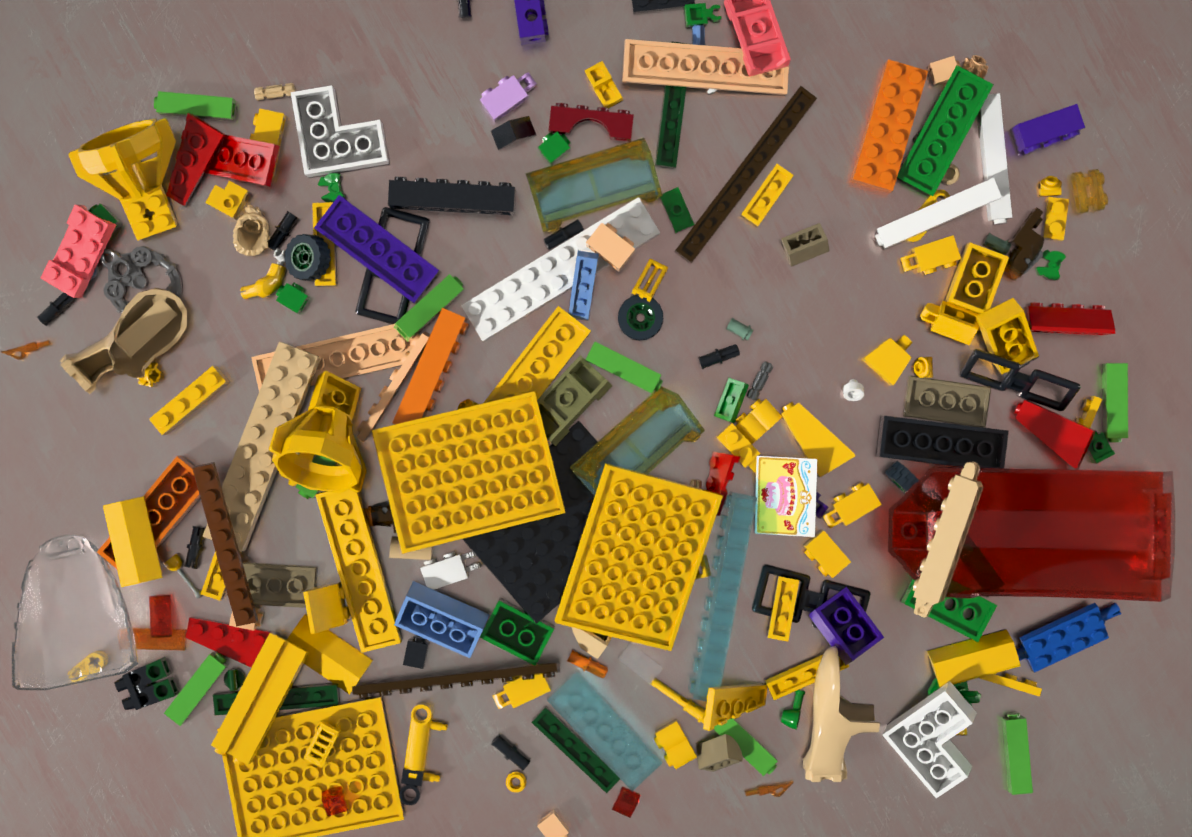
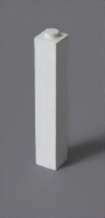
[977,93,1012,224]
[875,178,1002,249]

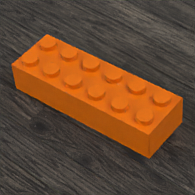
[850,59,928,194]
[392,308,469,424]
[97,455,200,569]

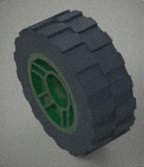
[284,234,331,281]
[618,294,664,340]
[885,461,930,505]

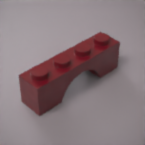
[548,103,634,142]

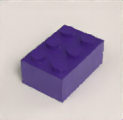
[1010,104,1085,154]
[809,587,884,665]

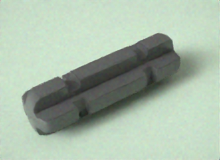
[747,361,773,400]

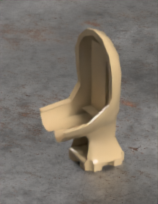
[60,288,187,394]
[803,646,880,782]

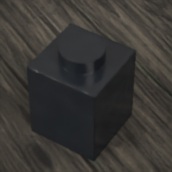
[403,636,430,669]

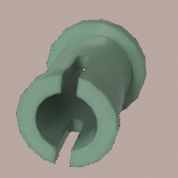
[983,233,1012,255]
[726,317,754,340]

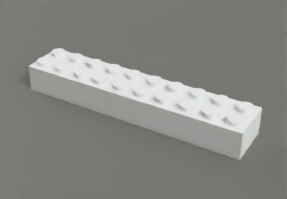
[461,197,660,342]

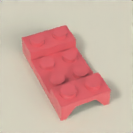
[724,0,791,77]
[41,205,116,298]

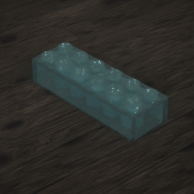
[547,669,663,791]

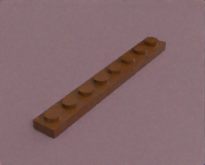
[192,462,258,627]

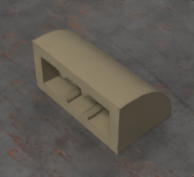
[781,223,829,267]
[696,734,743,772]

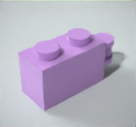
[480,72,537,122]

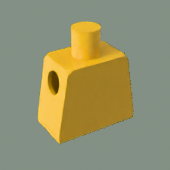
[862,335,913,386]

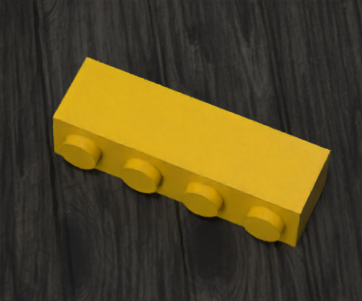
[149,366,230,435]

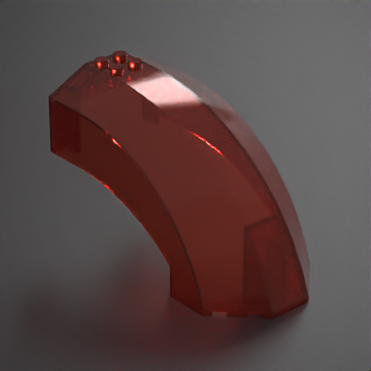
[888,467,1175,602]

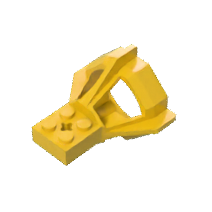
[68,118,178,241]
[269,371,367,493]

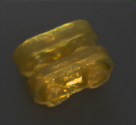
[1071,169,1108,214]

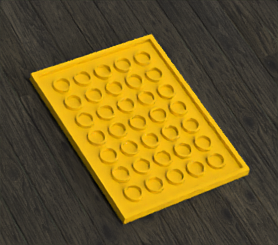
[371,391,565,554]
[554,463,723,651]
[217,697,405,837]

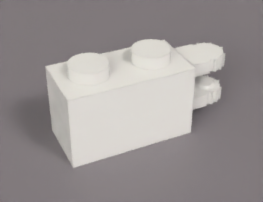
[420,551,482,590]

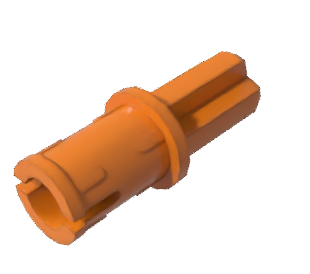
[567,650,608,678]

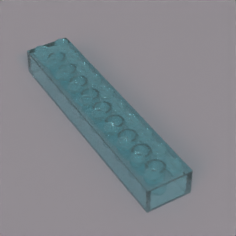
[688,491,757,701]

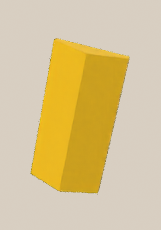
[103,496,163,587]
[287,614,373,695]
[927,630,1020,688]

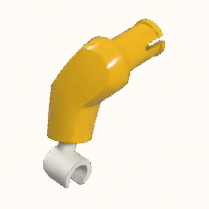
[240,249,286,299]

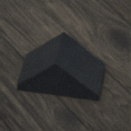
[491,116,537,150]

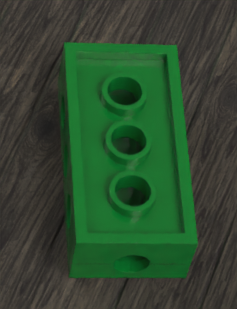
[901,565,997,642]

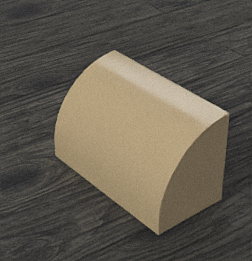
[389,536,433,560]

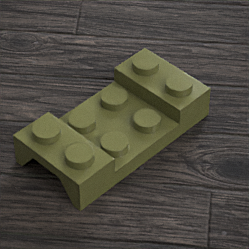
[537,355,612,446]

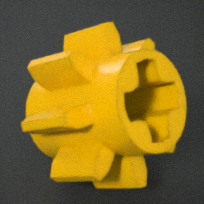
[137,361,161,387]

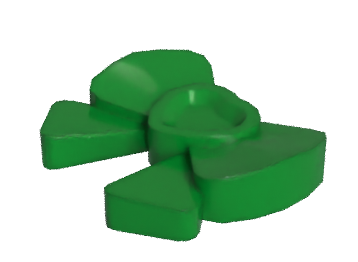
[318,173,346,203]
[1036,250,1066,281]

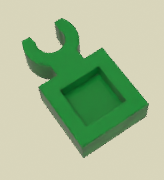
[684,3,722,27]

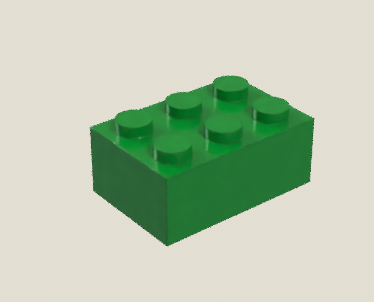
[480,599,555,665]

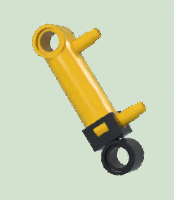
[399,702,448,805]

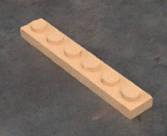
[357,331,430,442]

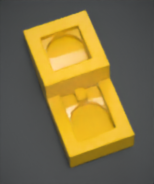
[584,61,623,108]

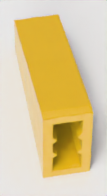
[780,402,856,477]

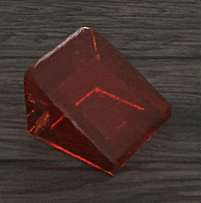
[321,786,348,816]
[612,787,640,818]

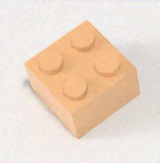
[586,223,635,272]

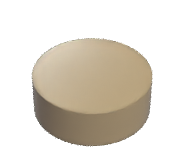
[941,164,960,185]

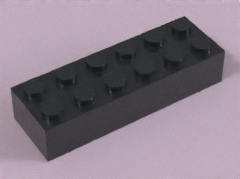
[388,177,516,216]
[876,416,1009,472]

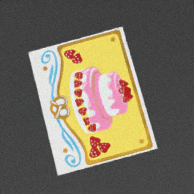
[755,456,817,537]

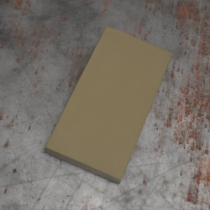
[903,375,991,428]
[242,562,317,608]

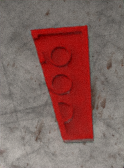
[166,113,225,206]
[186,617,272,668]

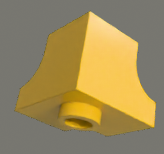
[205,181,249,220]

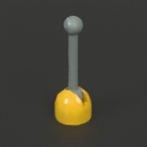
[163,553,202,598]

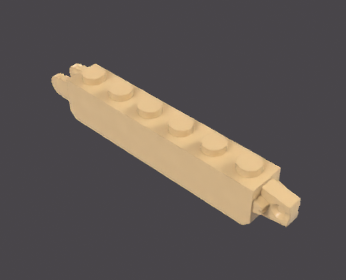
[913,461,983,618]

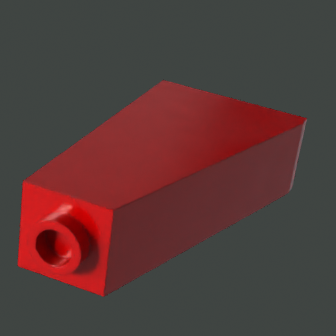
[1015,400,1096,469]

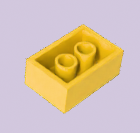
[945,243,1009,314]
[976,298,1039,374]

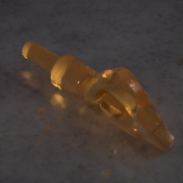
[1,340,51,360]
[745,781,794,797]

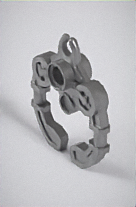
[100,246,182,313]

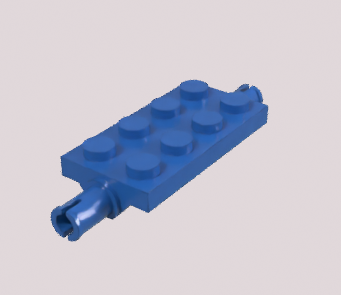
[1016,602,1121,673]

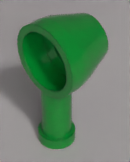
[781,690,805,730]

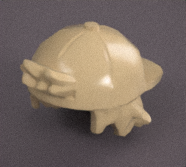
[233,204,270,256]

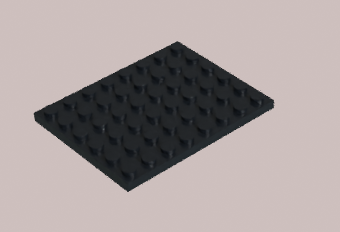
[462,421,619,624]

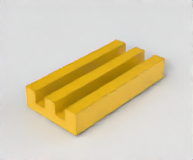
[632,258,668,302]

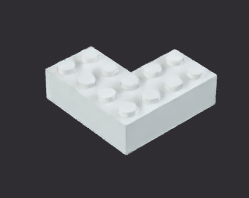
[291,85,389,177]
[882,681,977,798]

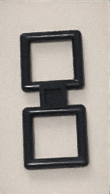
[355,207,430,324]
[960,349,1081,411]
[752,564,871,629]

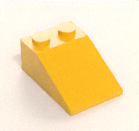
[303,582,350,634]

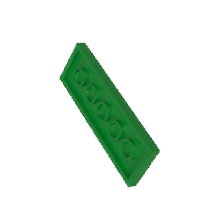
[897,65,994,196]

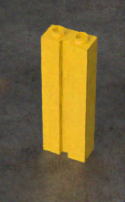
[211,633,309,766]

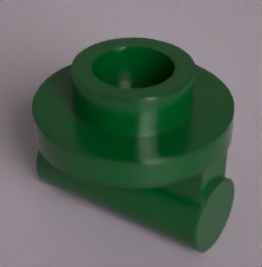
[224,668,245,691]

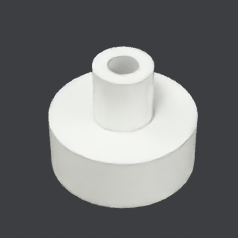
[843,379,864,401]

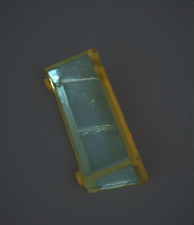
[526,138,663,232]
[570,386,705,496]

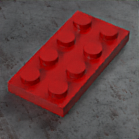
[204,135,280,187]

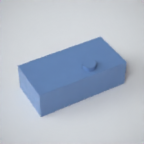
[394,581,489,658]

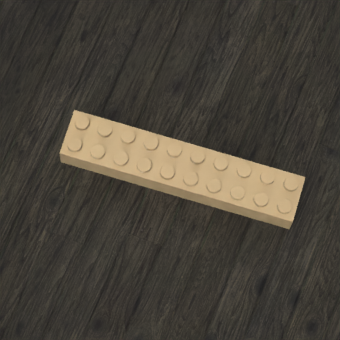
[203,342,321,552]

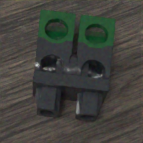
[114,657,179,710]

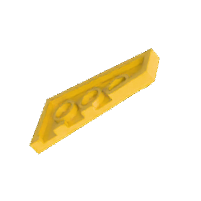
[703,683,768,731]

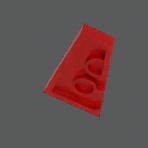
[706,452,740,516]

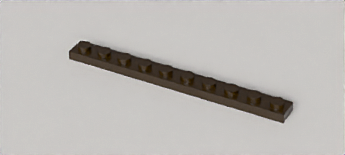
[675,86,817,263]
[352,663,560,699]

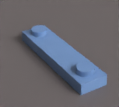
[568,250,599,320]

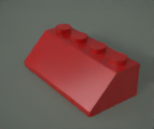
[1024,302,1115,335]

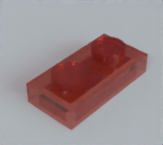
[149,595,172,638]

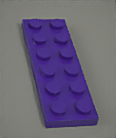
[314,195,439,304]

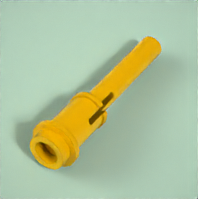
[650,677,706,724]

